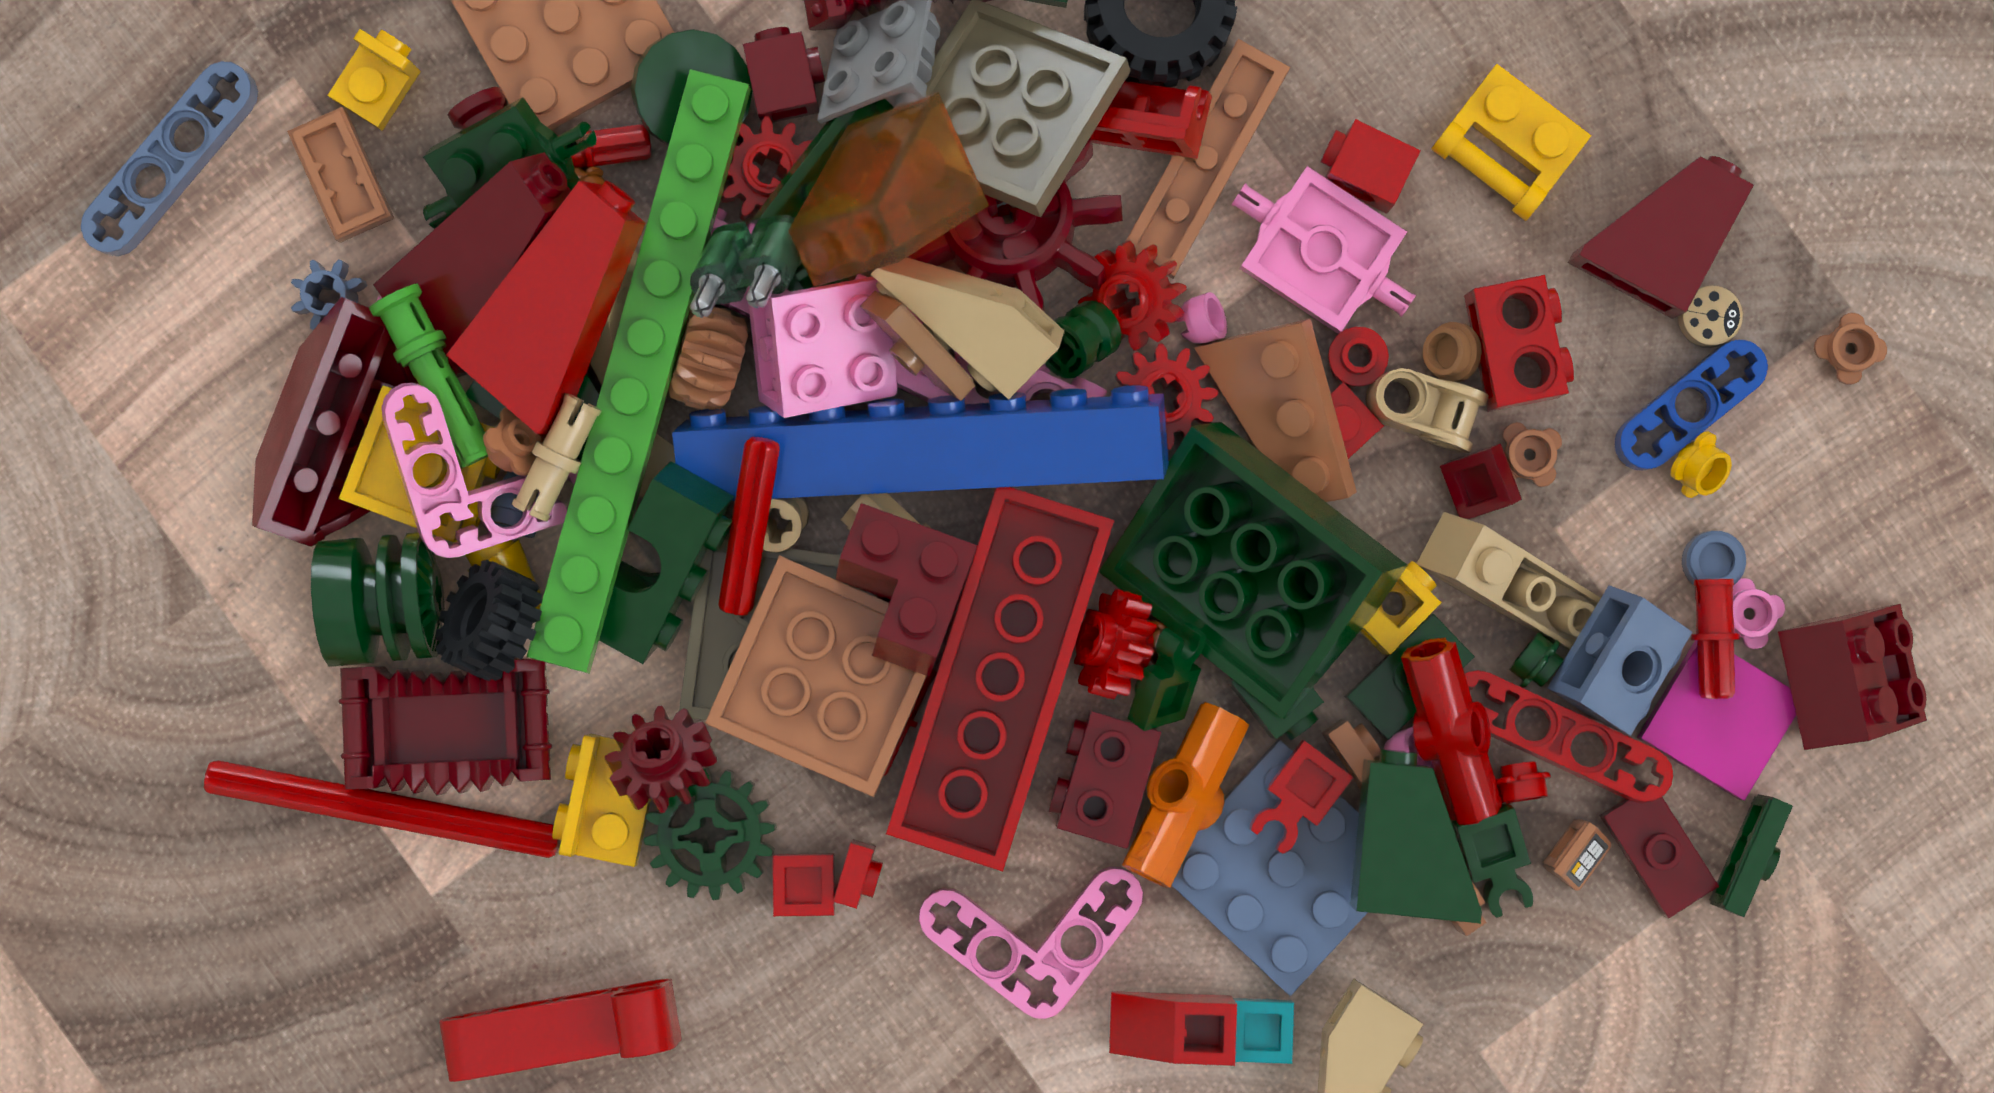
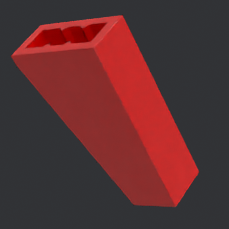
[446,180,646,434]

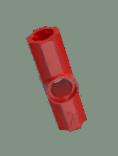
[1401,637,1502,825]

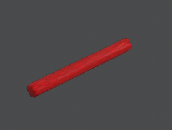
[204,760,560,858]

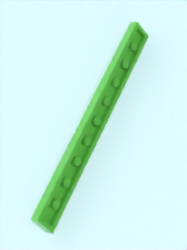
[527,69,751,674]

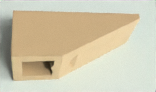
[871,252,1064,400]
[1416,512,1601,650]
[1317,979,1423,1093]

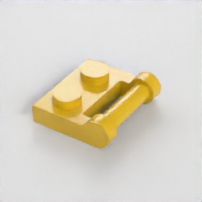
[1431,64,1592,221]

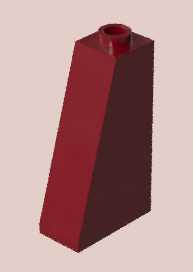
[373,152,571,378]

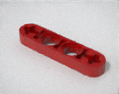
[1465,670,1674,803]

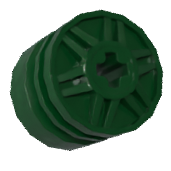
[311,532,445,667]

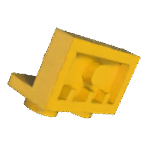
[552,734,651,867]

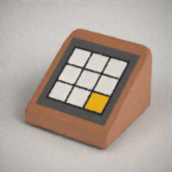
[1542,819,1611,891]

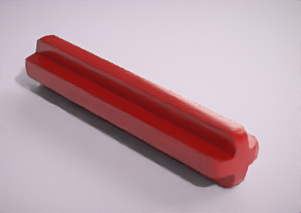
[718,437,780,616]

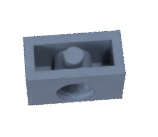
[1548,585,1692,736]

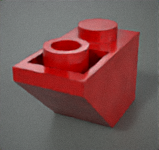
[1109,991,1237,1066]

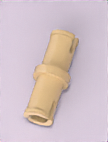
[512,393,602,522]

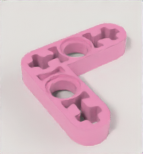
[382,383,579,558]
[919,867,1143,1019]

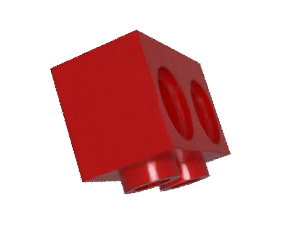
[1464,275,1574,412]

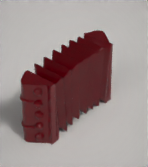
[338,659,552,796]

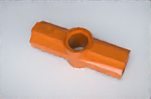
[1122,702,1249,888]

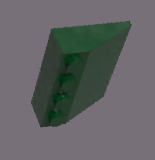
[1099,422,1408,719]

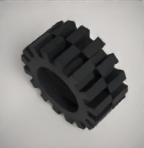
[435,560,542,681]

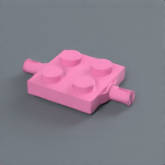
[1231,166,1416,334]

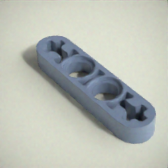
[81,61,258,256]

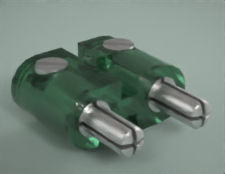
[690,215,810,318]

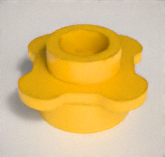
[1671,431,1732,498]

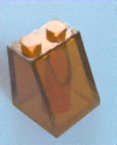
[788,92,989,287]

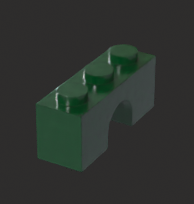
[599,461,734,665]

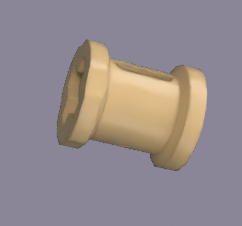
[763,497,809,552]

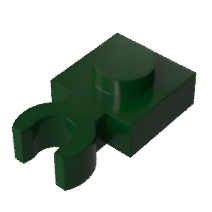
[1127,622,1206,731]
[1452,802,1533,918]

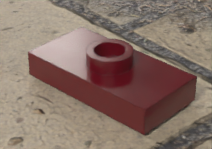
[1599,783,1719,919]

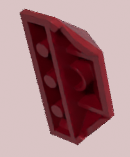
[252,297,418,547]

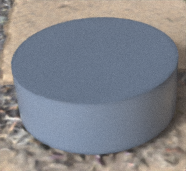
[1682,531,1746,585]

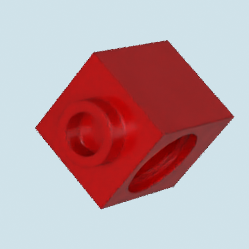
[1320,119,1421,214]

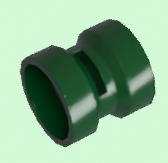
[1044,300,1121,379]

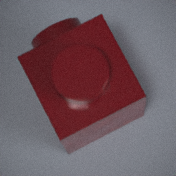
[743,27,825,123]

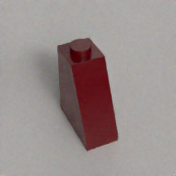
[1568,156,1754,319]

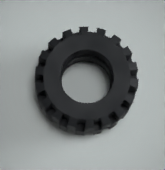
[1084,0,1237,88]

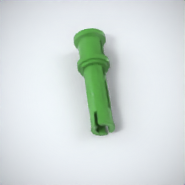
[369,284,488,469]

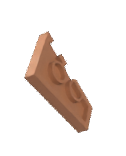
[1194,319,1357,502]

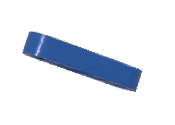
[1614,340,1768,471]

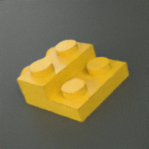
[339,385,501,542]

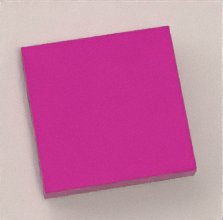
[1637,640,1796,801]

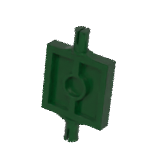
[423,97,597,229]

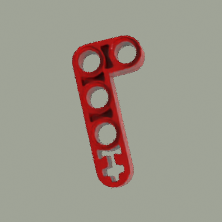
[439,979,682,1082]

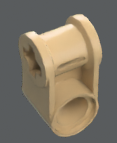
[1365,368,1489,454]

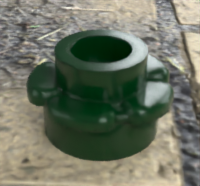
[1509,632,1564,688]

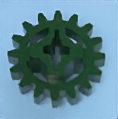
[643,768,777,900]

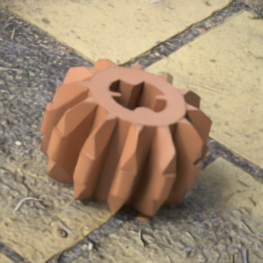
[668,307,748,410]

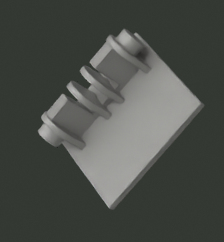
[817,0,941,124]

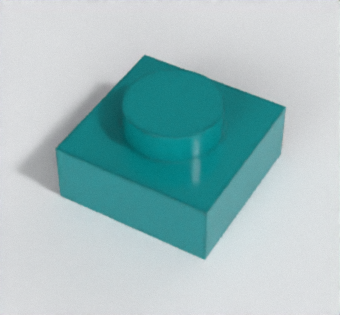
[1233,998,1294,1064]

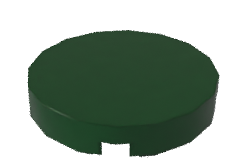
[631,29,753,146]

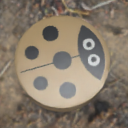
[1678,286,1743,347]

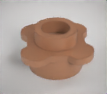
[1814,313,1887,385]
[483,407,547,476]
[1502,422,1562,487]

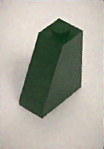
[1350,749,1482,924]

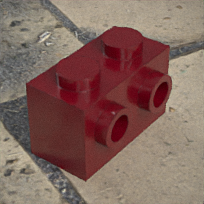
[1048,710,1162,849]

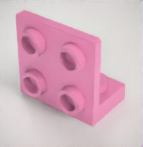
[746,277,897,418]

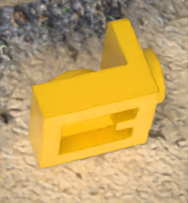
[327,29,421,131]

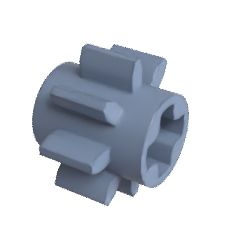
[291,259,368,330]

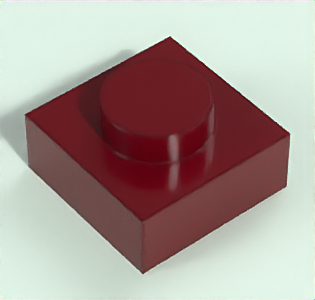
[1440,443,1522,519]

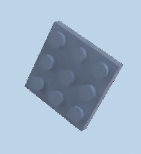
[1172,739,1368,996]

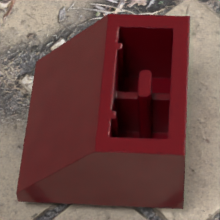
[1778,604,1927,750]

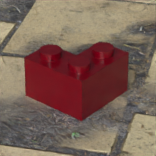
[835,503,978,677]

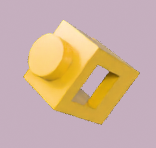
[1360,561,1442,655]

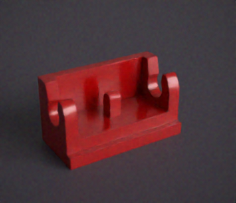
[1090,81,1212,159]

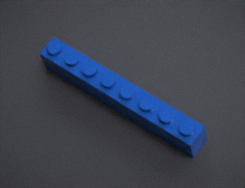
[672,385,1169,501]

